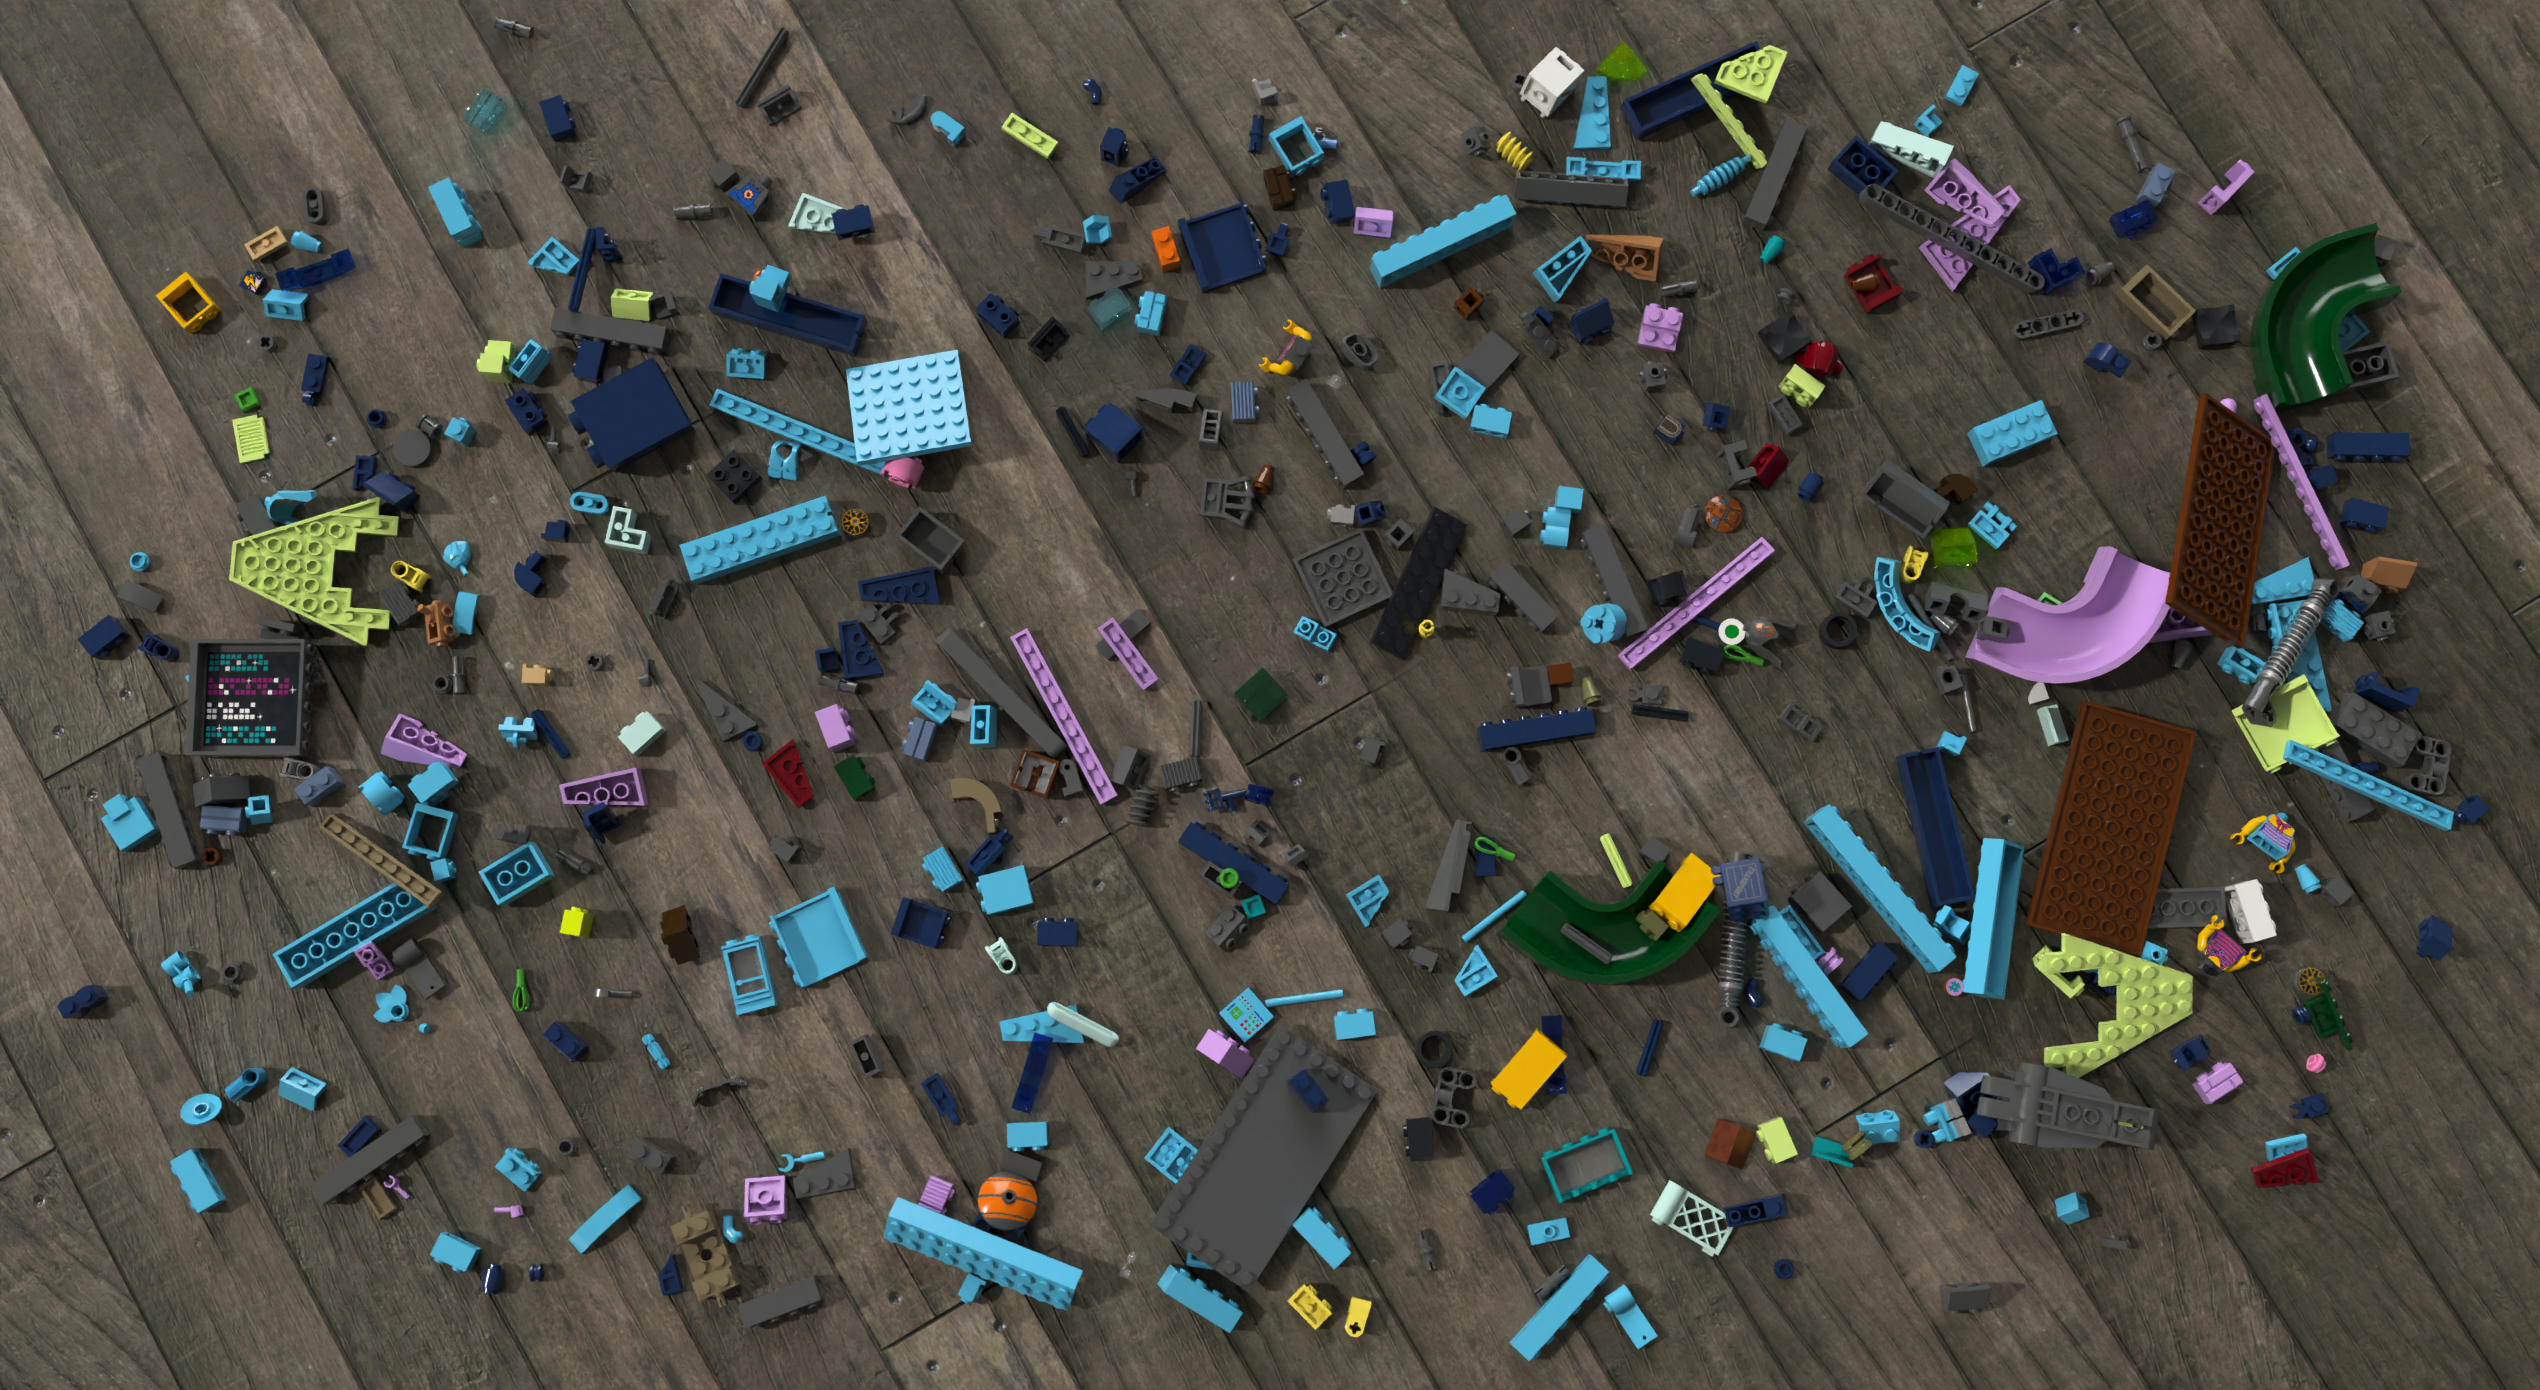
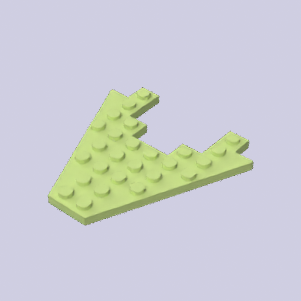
[229,497,399,647]

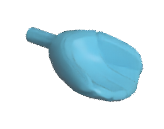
[443,541,471,577]

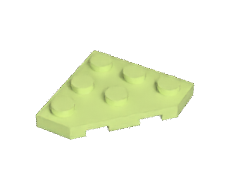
[1714,45,1787,104]

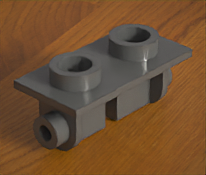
[647,578,680,620]

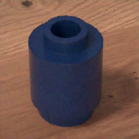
[1797,472,1824,502]
[481,1264,505,1294]

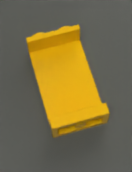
[1648,853,1720,932]
[1491,1028,1567,1110]

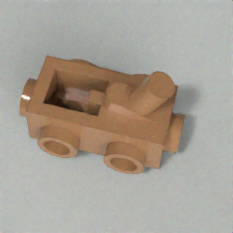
[417,600,455,648]

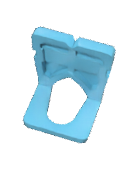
[768,440,801,481]

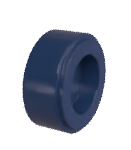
[743,732,763,752]

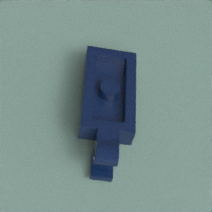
[301,354,329,406]
[965,828,1013,876]
[921,1073,961,1126]

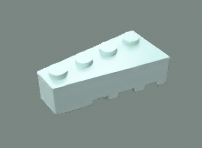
[1869,121,1954,178]

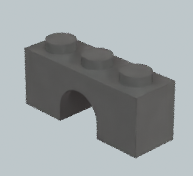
[1925,582,1987,624]

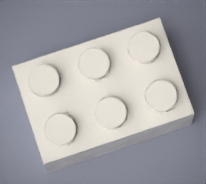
[2224,879,2277,944]

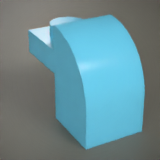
[1933,905,1971,945]

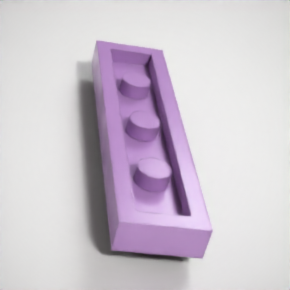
[1097,617,1158,690]

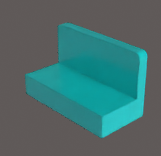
[1810,1136,1854,1168]

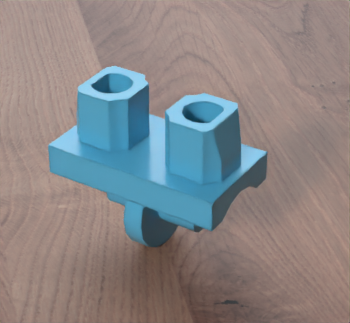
[498,717,538,748]

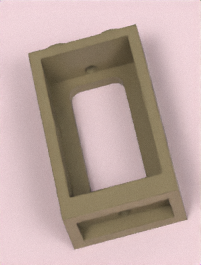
[2115,264,2196,341]

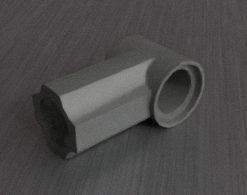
[1673,507,1702,548]
[1501,747,1533,786]

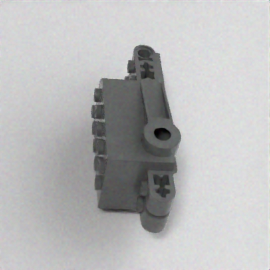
[1977,1062,2160,1150]

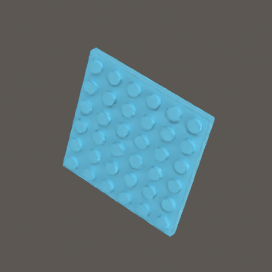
[846,350,972,466]

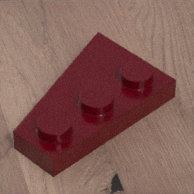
[762,739,814,808]
[2251,1148,2319,1188]

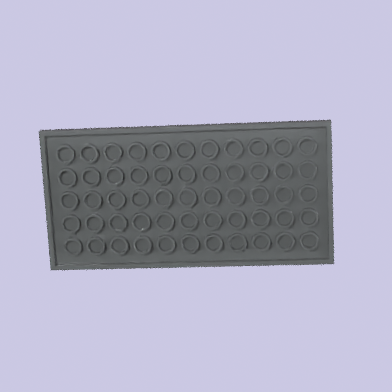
[1149,1024,1378,1293]

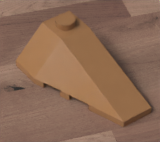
[1585,235,1664,282]

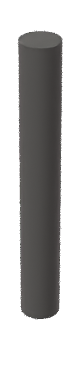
[1960,675,1977,732]

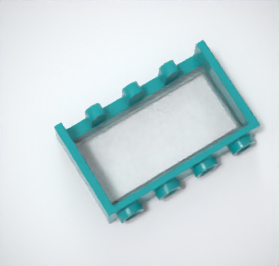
[1540,1127,1633,1203]

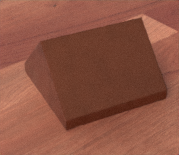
[1705,1118,1755,1170]

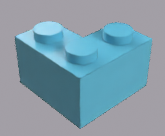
[749,265,792,312]
[408,761,459,807]

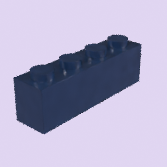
[2326,432,2410,462]

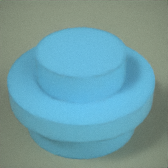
[130,552,150,571]

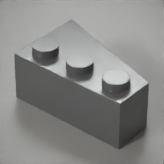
[1439,569,1500,616]

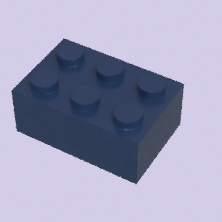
[1827,135,1899,198]

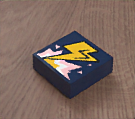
[239,270,267,295]

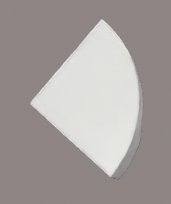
[2028,682,2049,705]

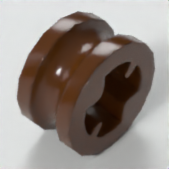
[201,848,223,866]

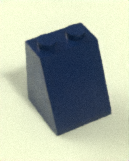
[1084,402,1144,463]

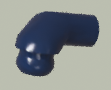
[1083,78,1102,105]
[1744,978,1763,1008]

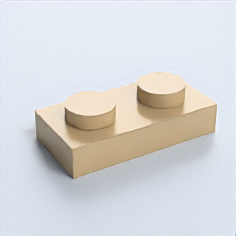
[244,226,289,262]

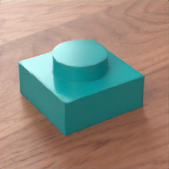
[1241,894,1266,919]

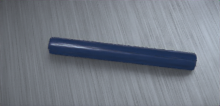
[568,228,596,312]

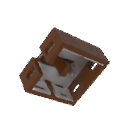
[1010,749,1060,799]

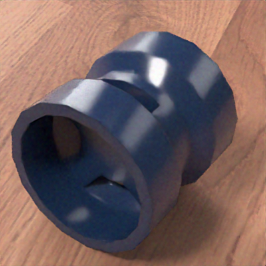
[1351,441,1377,467]

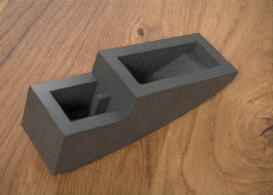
[1136,389,1197,413]

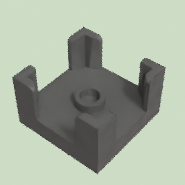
[1717,440,1757,490]

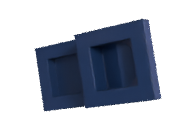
[1170,343,1207,385]

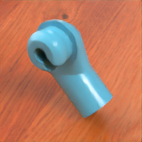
[723,1216,743,1243]

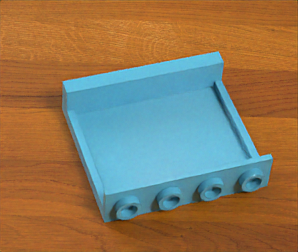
[769,887,868,988]

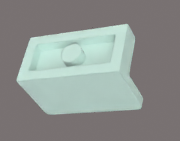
[2037,704,2069,746]

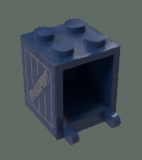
[1711,858,1769,923]

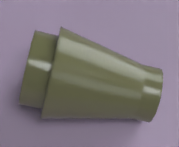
[1581,677,1602,706]

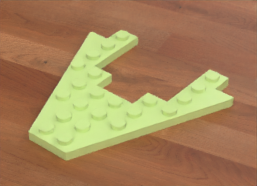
[2043,933,2193,1078]

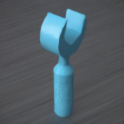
[778,1151,826,1172]

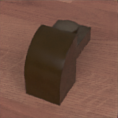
[1933,474,1978,505]

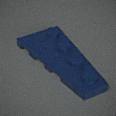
[858,566,941,604]

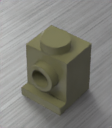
[1636,909,1669,941]

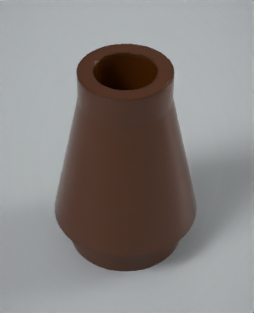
[1850,273,1880,292]
[1253,464,1274,494]

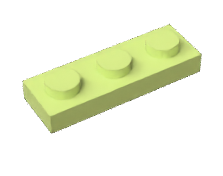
[1001,113,1059,159]

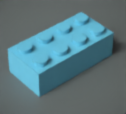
[1967,400,2058,467]

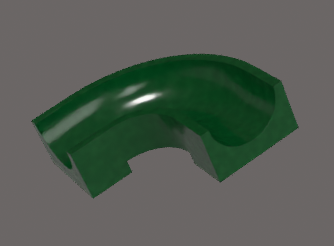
[2250,223,2402,413]
[1497,860,1722,985]

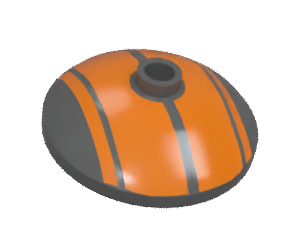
[978,1172,1037,1231]

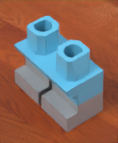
[1923,1098,1971,1143]

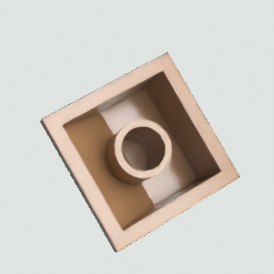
[2361,556,2417,594]

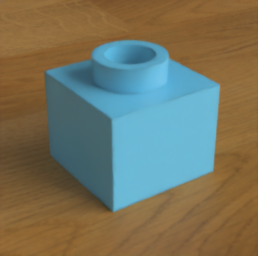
[430,858,457,882]

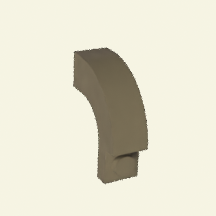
[950,778,1003,834]

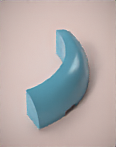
[1874,557,1941,652]

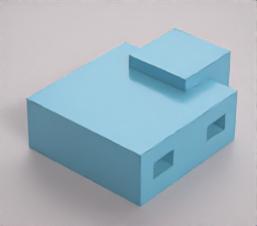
[101,794,159,852]

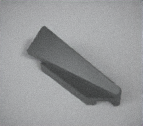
[1425,820,1472,913]

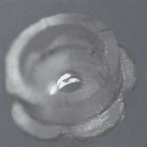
[1327,374,1345,390]

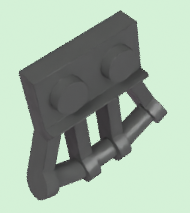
[1200,475,1256,529]

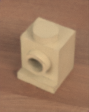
[522,664,553,686]

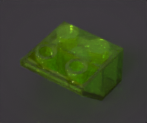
[1930,528,1978,567]

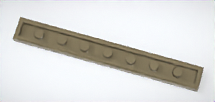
[319,812,444,909]

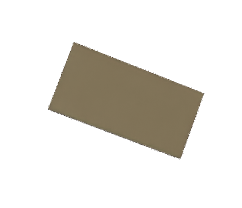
[358,1176,398,1220]

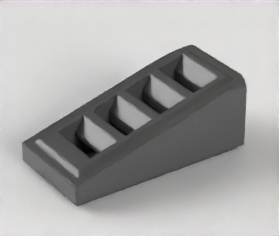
[1199,409,1223,450]

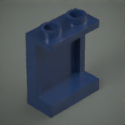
[2354,671,2420,712]
[891,897,951,949]

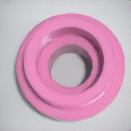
[2306,1054,2326,1073]

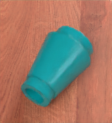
[1760,235,1786,264]

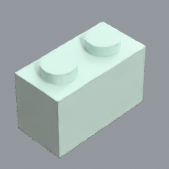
[618,711,666,756]

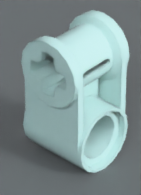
[985,937,1018,975]

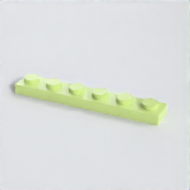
[1691,73,1767,169]

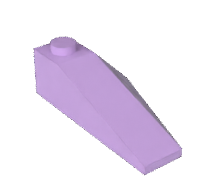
[1924,159,2005,225]

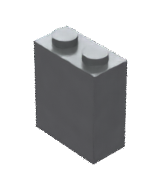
[1788,871,1852,933]

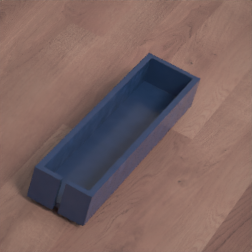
[1620,41,1761,140]
[708,273,867,357]
[1895,747,1975,908]

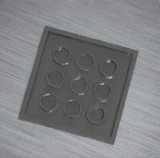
[1292,528,1392,628]

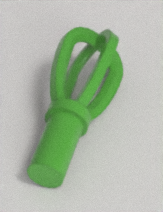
[1724,644,1764,666]
[1474,837,1515,861]
[512,969,529,1012]

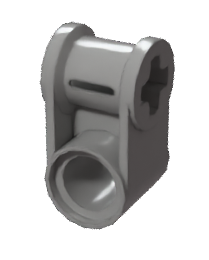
[279,757,321,781]

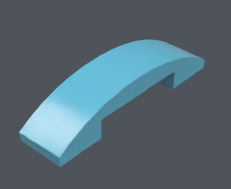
[1566,157,1641,182]
[568,1184,642,1254]

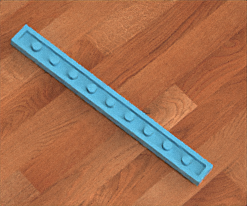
[709,389,885,475]
[2283,740,2454,831]

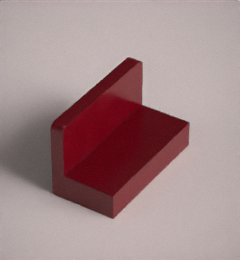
[1748,443,1789,489]

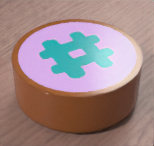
[1943,977,1963,997]

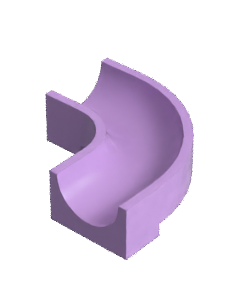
[1965,546,2170,683]

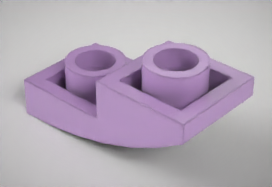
[354,941,395,980]

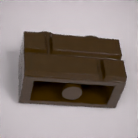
[1263,165,1297,211]

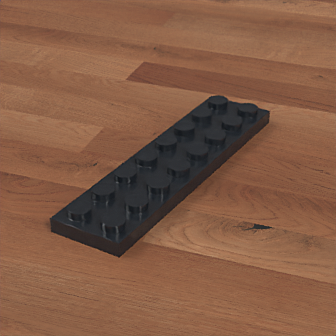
[1369,507,1467,660]

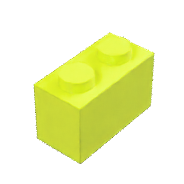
[560,907,594,938]

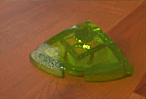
[1595,41,1647,81]

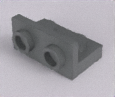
[255,616,303,639]
[492,824,531,845]

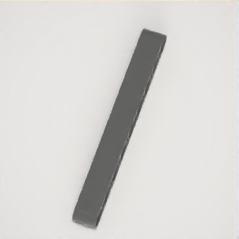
[935,627,1068,760]

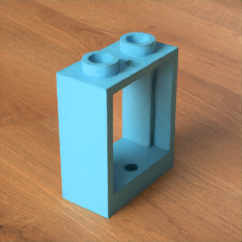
[1269,116,1324,177]
[402,803,459,861]

